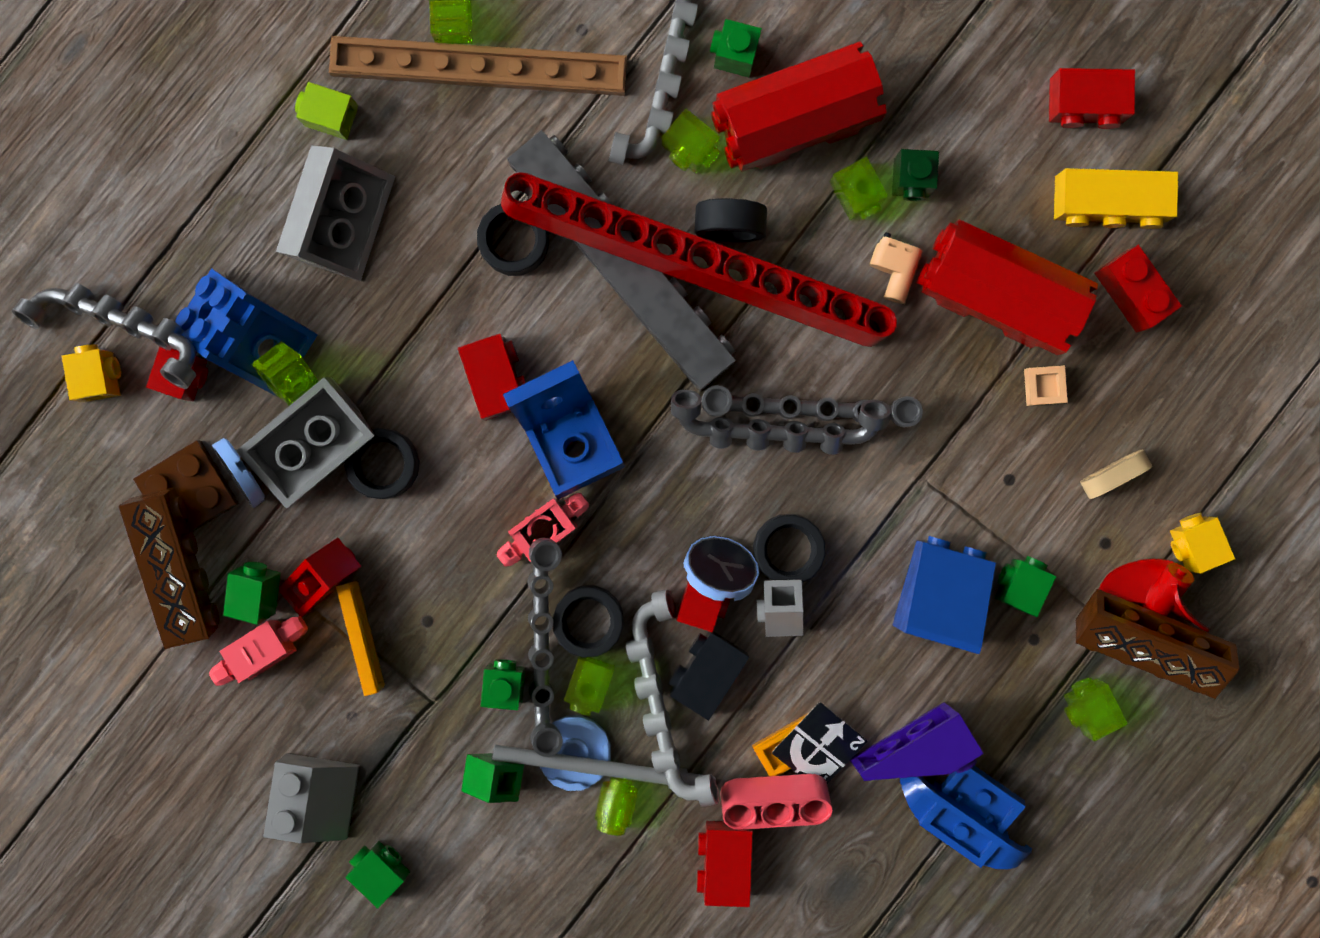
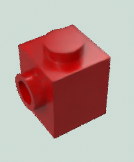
[146,347,208,402]
[676,581,730,633]

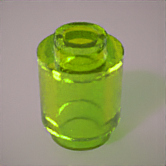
[594,777,638,836]

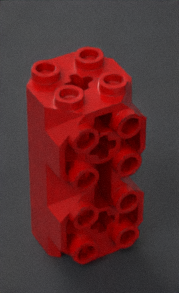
[711,41,887,172]
[917,219,1098,355]

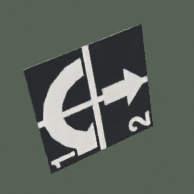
[772,702,868,784]

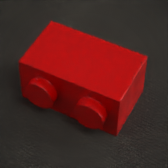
[1049,68,1135,129]
[1094,244,1182,333]
[458,334,527,421]
[697,821,753,907]

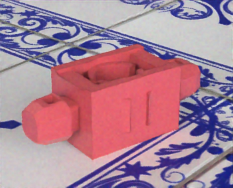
[496,493,590,567]
[209,616,308,686]

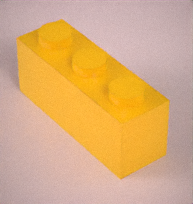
[1054,168,1178,229]

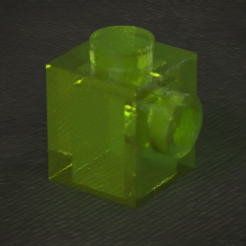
[662,108,721,174]
[829,156,888,221]
[564,657,615,716]
[1063,678,1128,741]

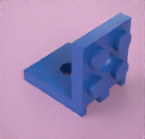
[175,268,318,397]
[503,360,625,500]

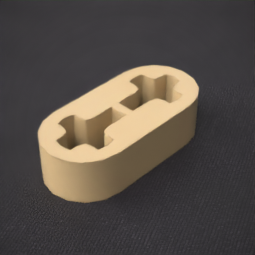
[1080,449,1153,499]

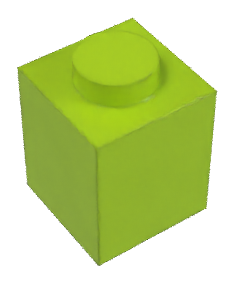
[295,82,359,140]

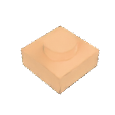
[1024,365,1068,406]

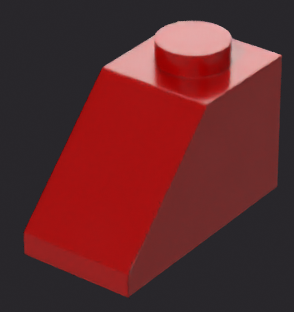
[279,537,361,617]

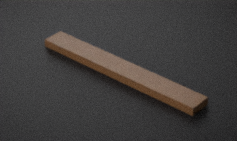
[329,36,627,96]

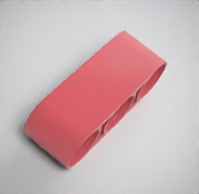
[720,774,833,830]

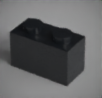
[668,631,749,721]

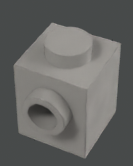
[757,580,803,637]

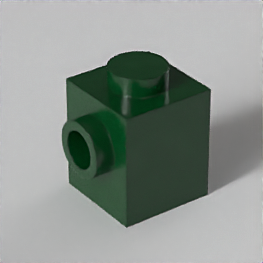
[892,149,939,201]

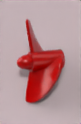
[1099,559,1211,632]

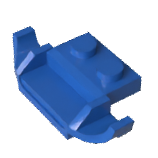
[900,765,1032,869]

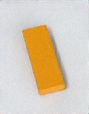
[336,581,385,696]

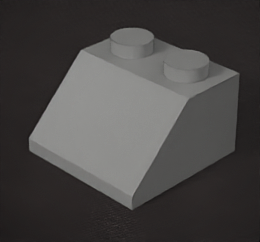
[263,753,360,843]

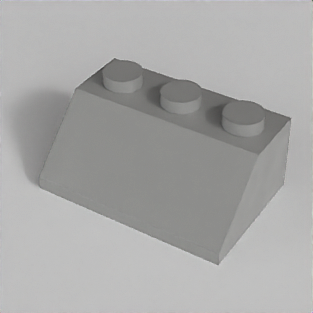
[276,145,395,281]
[236,377,375,509]

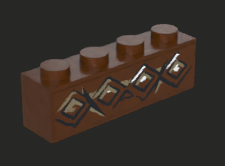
[119,487,220,649]
[1076,589,1240,699]

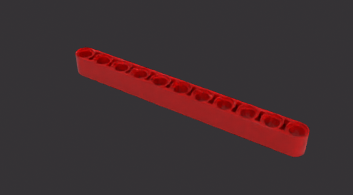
[501,172,897,347]

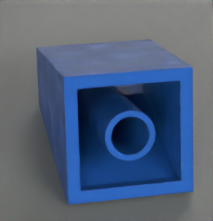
[892,536,996,654]

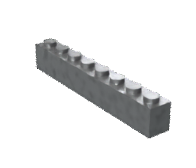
[507,130,736,392]

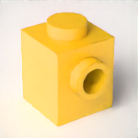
[61,344,121,402]
[1170,513,1235,574]

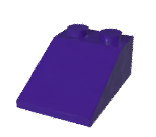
[850,702,984,781]

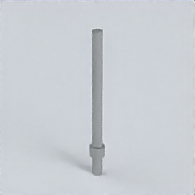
[492,745,716,789]

